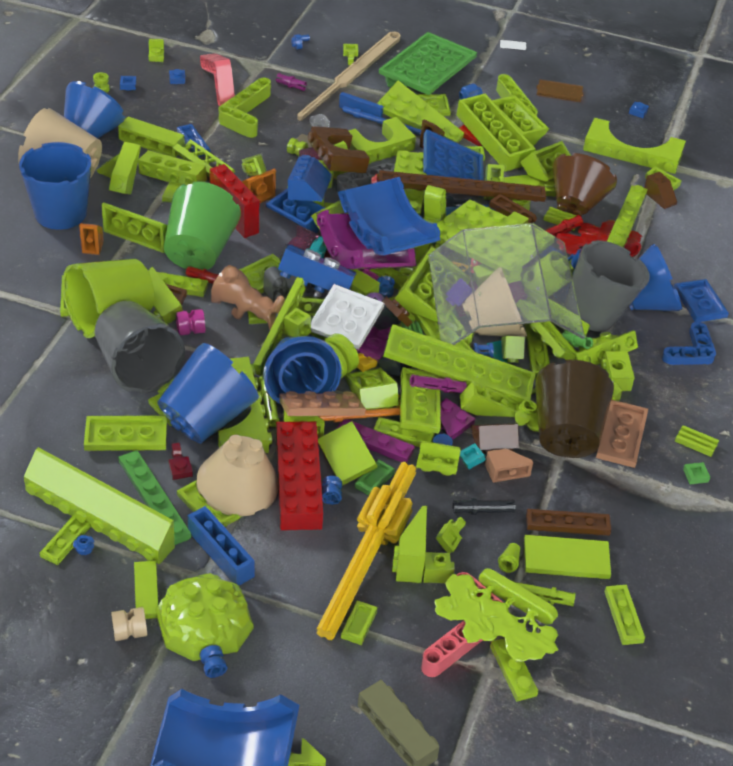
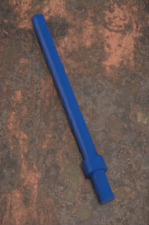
[342,106,421,136]

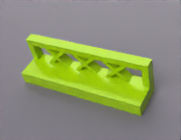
[173,139,235,177]

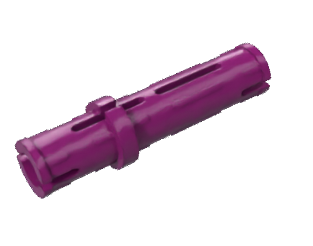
[410,374,467,393]

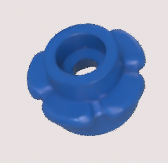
[73,535,95,555]

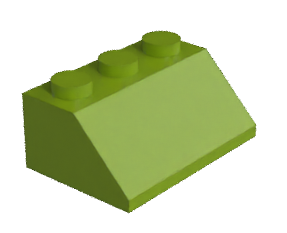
[521,141,571,182]

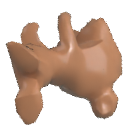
[211,265,285,330]

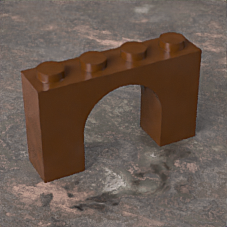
[308,126,370,173]

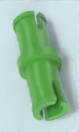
[562,331,593,349]

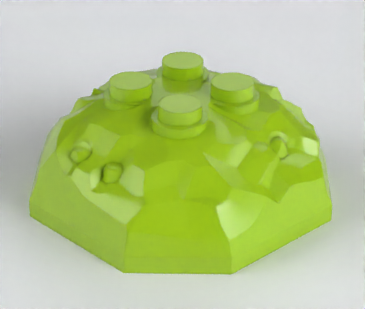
[155,573,254,661]

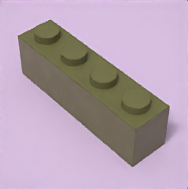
[358,680,439,766]

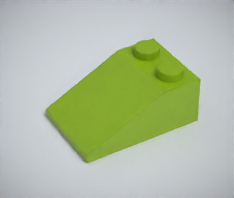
[345,368,399,410]
[392,506,427,583]

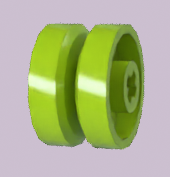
[324,333,359,379]

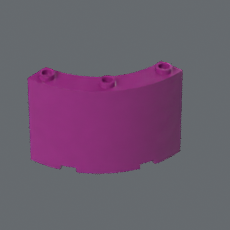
[317,210,416,269]

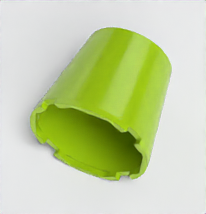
[63,259,154,338]

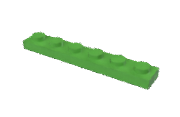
[118,450,191,545]

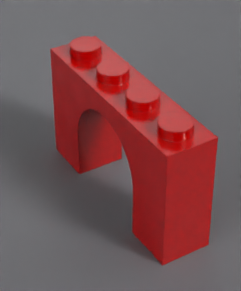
[210,164,260,238]

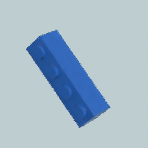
[187,506,255,586]

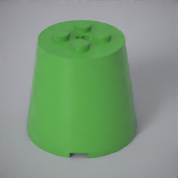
[164,182,241,270]

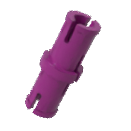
[276,73,307,91]

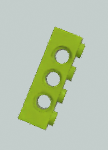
[138,150,207,185]

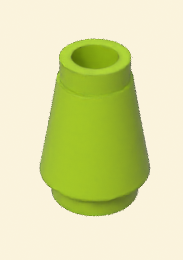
[498,543,520,573]

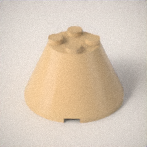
[196,435,279,517]

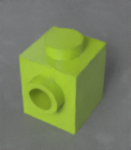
[423,552,455,583]

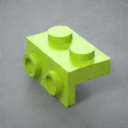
[416,441,461,475]

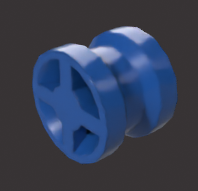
[377,276,395,298]

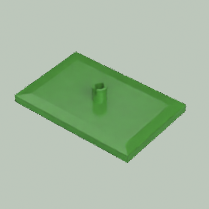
[379,32,477,95]

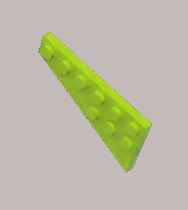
[377,80,464,143]

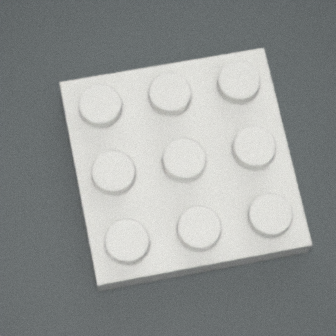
[311,284,384,350]

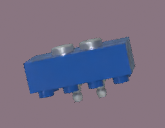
[278,244,356,297]

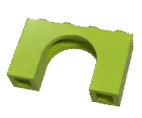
[348,117,416,163]

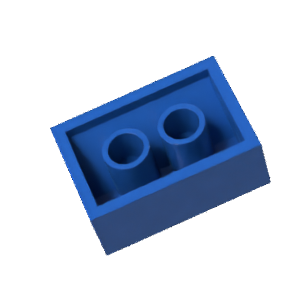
[266,188,324,233]

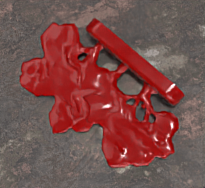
[555,220,643,257]

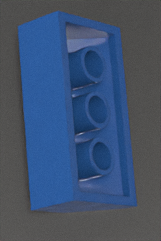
[288,155,332,202]

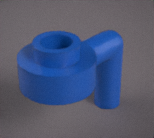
[291,34,310,50]

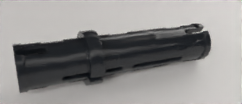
[452,498,516,515]

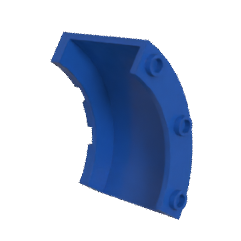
[338,177,440,255]
[150,689,300,766]

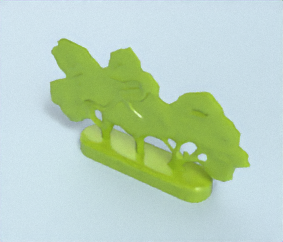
[435,568,559,662]

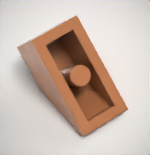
[485,449,533,483]

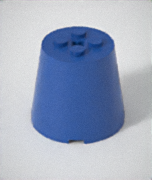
[19,142,91,229]
[157,343,259,444]

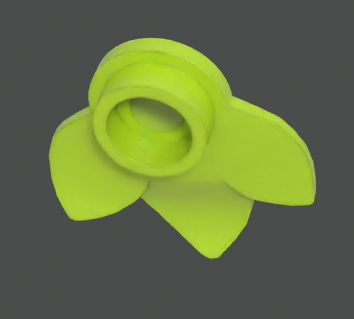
[515,400,539,432]

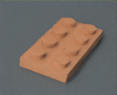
[279,391,366,416]
[596,400,648,468]

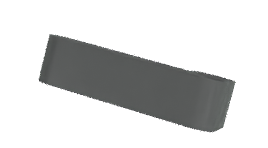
[336,163,395,196]
[264,267,316,303]

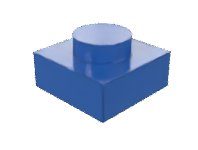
[169,69,185,84]
[120,76,137,91]
[629,102,649,118]

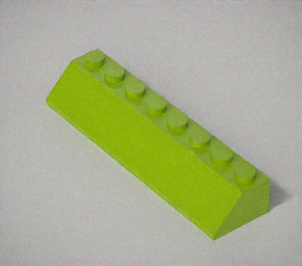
[24,447,175,564]

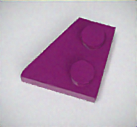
[440,398,475,440]

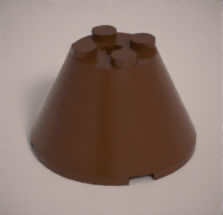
[553,153,617,217]

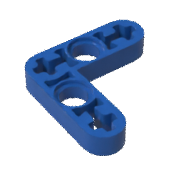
[662,322,716,365]

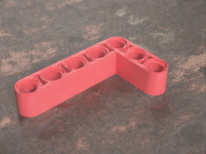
[200,53,235,106]
[421,572,503,677]

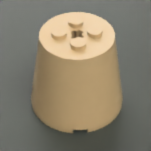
[18,108,102,178]

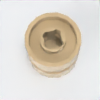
[111,607,147,641]

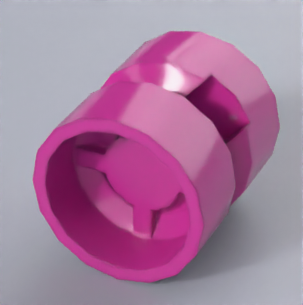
[176,309,206,336]

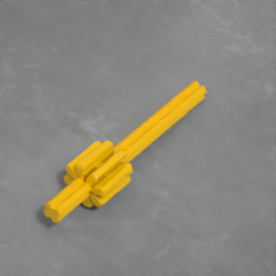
[317,462,416,640]

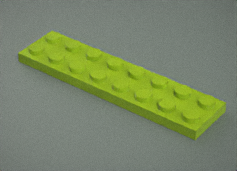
[383,324,535,403]

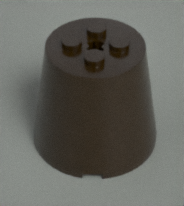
[535,360,614,458]

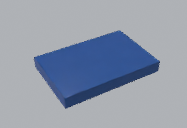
[674,279,729,322]

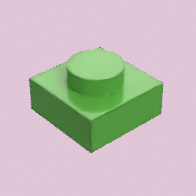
[683,462,710,484]

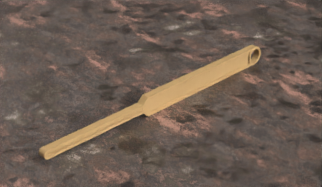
[297,32,401,121]

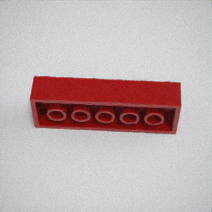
[276,421,323,531]

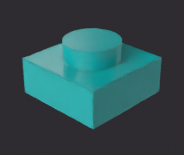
[459,443,486,470]

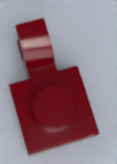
[168,443,193,480]

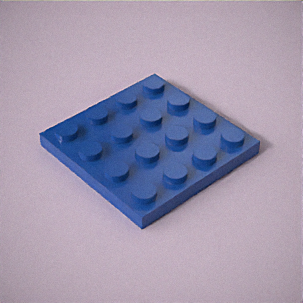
[423,129,484,198]

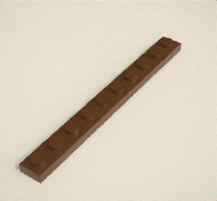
[378,170,546,202]

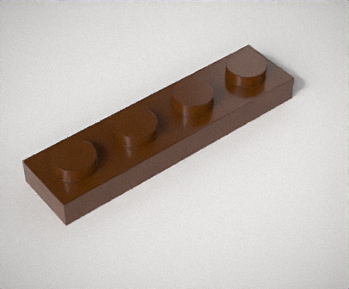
[526,509,611,536]

